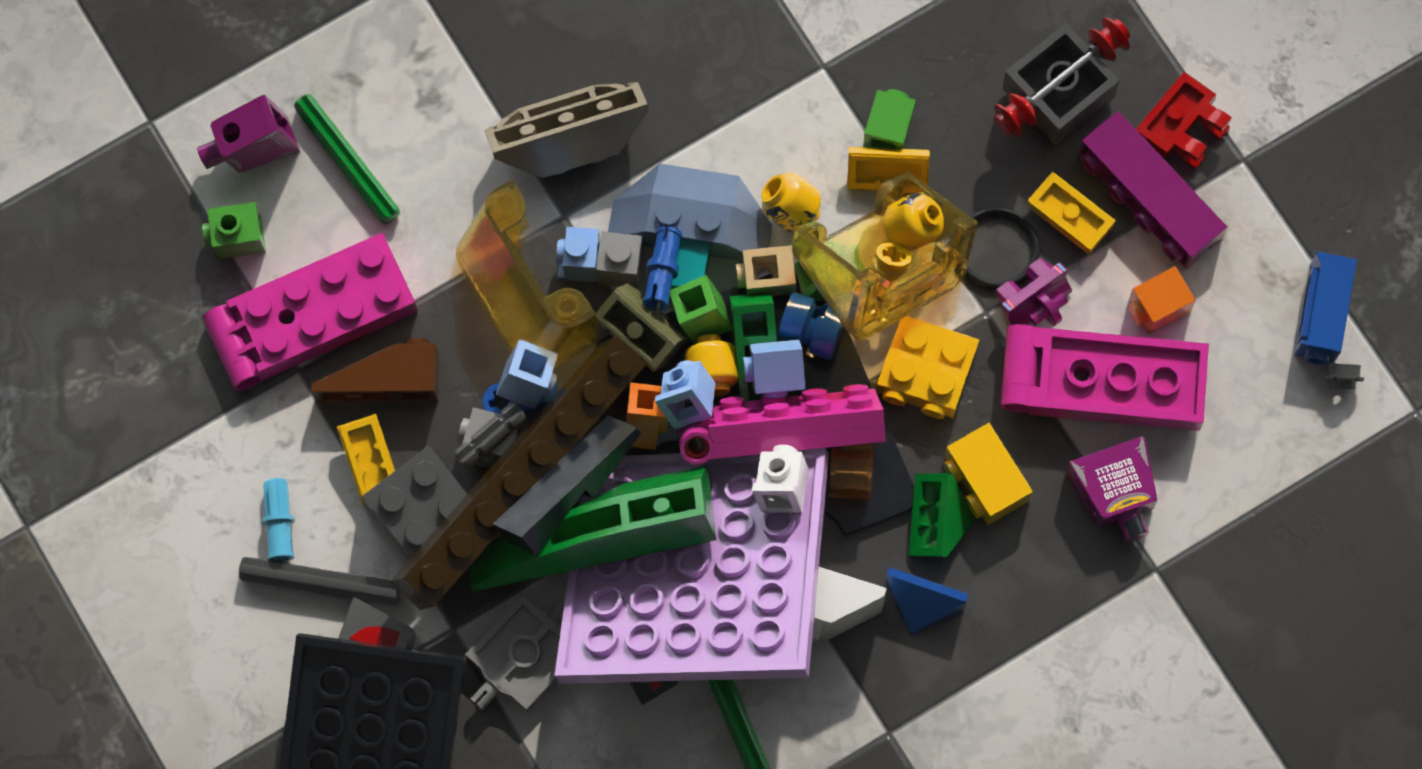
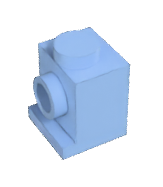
[556,227,600,282]
[655,360,715,429]

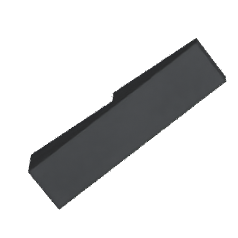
[493,416,641,555]

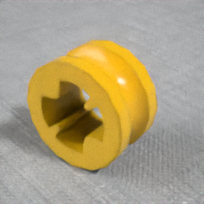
[872,243,912,282]

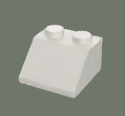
[812,567,887,641]

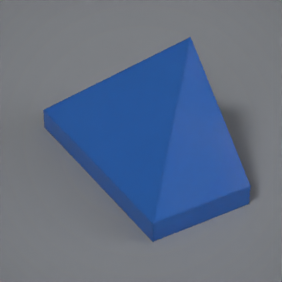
[885,567,969,635]

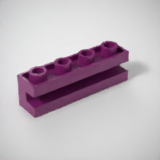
[1078,111,1228,269]

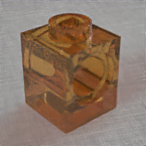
[829,443,874,500]

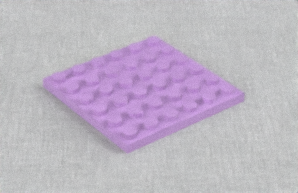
[555,448,829,684]

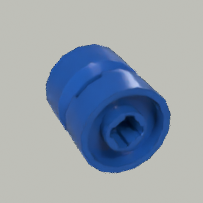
[777,292,848,360]

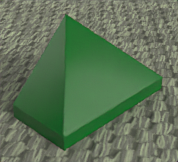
[909,473,974,557]

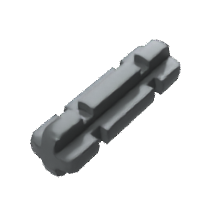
[454,403,527,470]

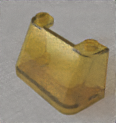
[792,171,978,340]
[456,179,600,369]

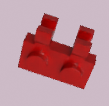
[1136,72,1232,170]

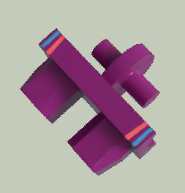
[995,258,1072,326]

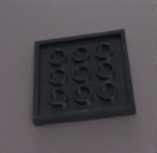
[280,633,466,769]

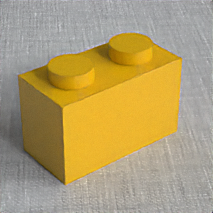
[943,423,1033,526]

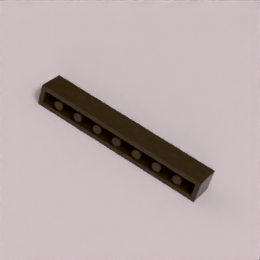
[390,336,646,610]

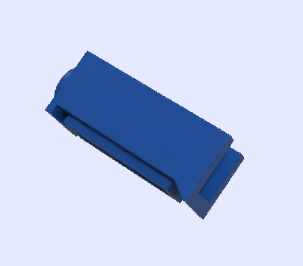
[1294,252,1357,365]

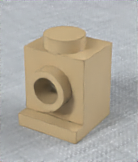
[736,245,796,297]

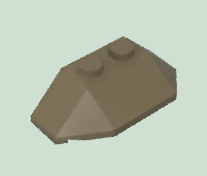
[485,82,649,178]

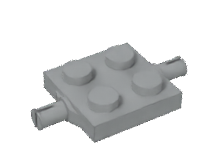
[465,593,566,712]

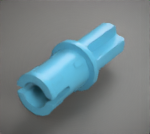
[262,478,295,562]

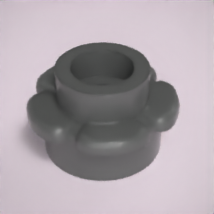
[1323,363,1364,390]

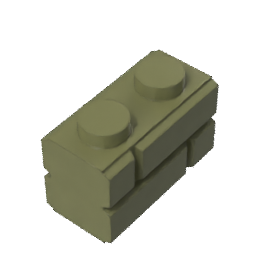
[592,283,689,372]

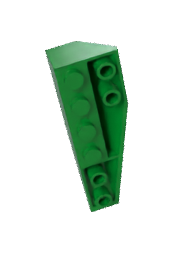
[469,466,717,591]

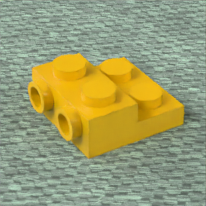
[876,314,979,419]

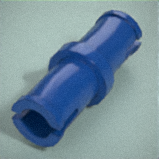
[642,226,683,311]

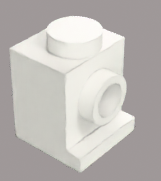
[752,445,809,513]

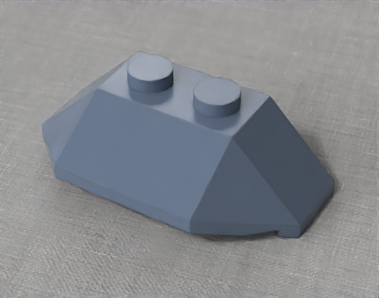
[608,163,772,262]

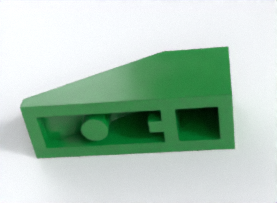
[730,292,777,401]

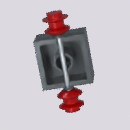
[993,17,1131,146]

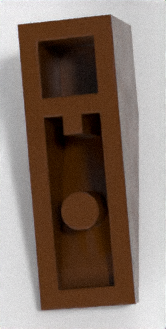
[311,338,439,403]

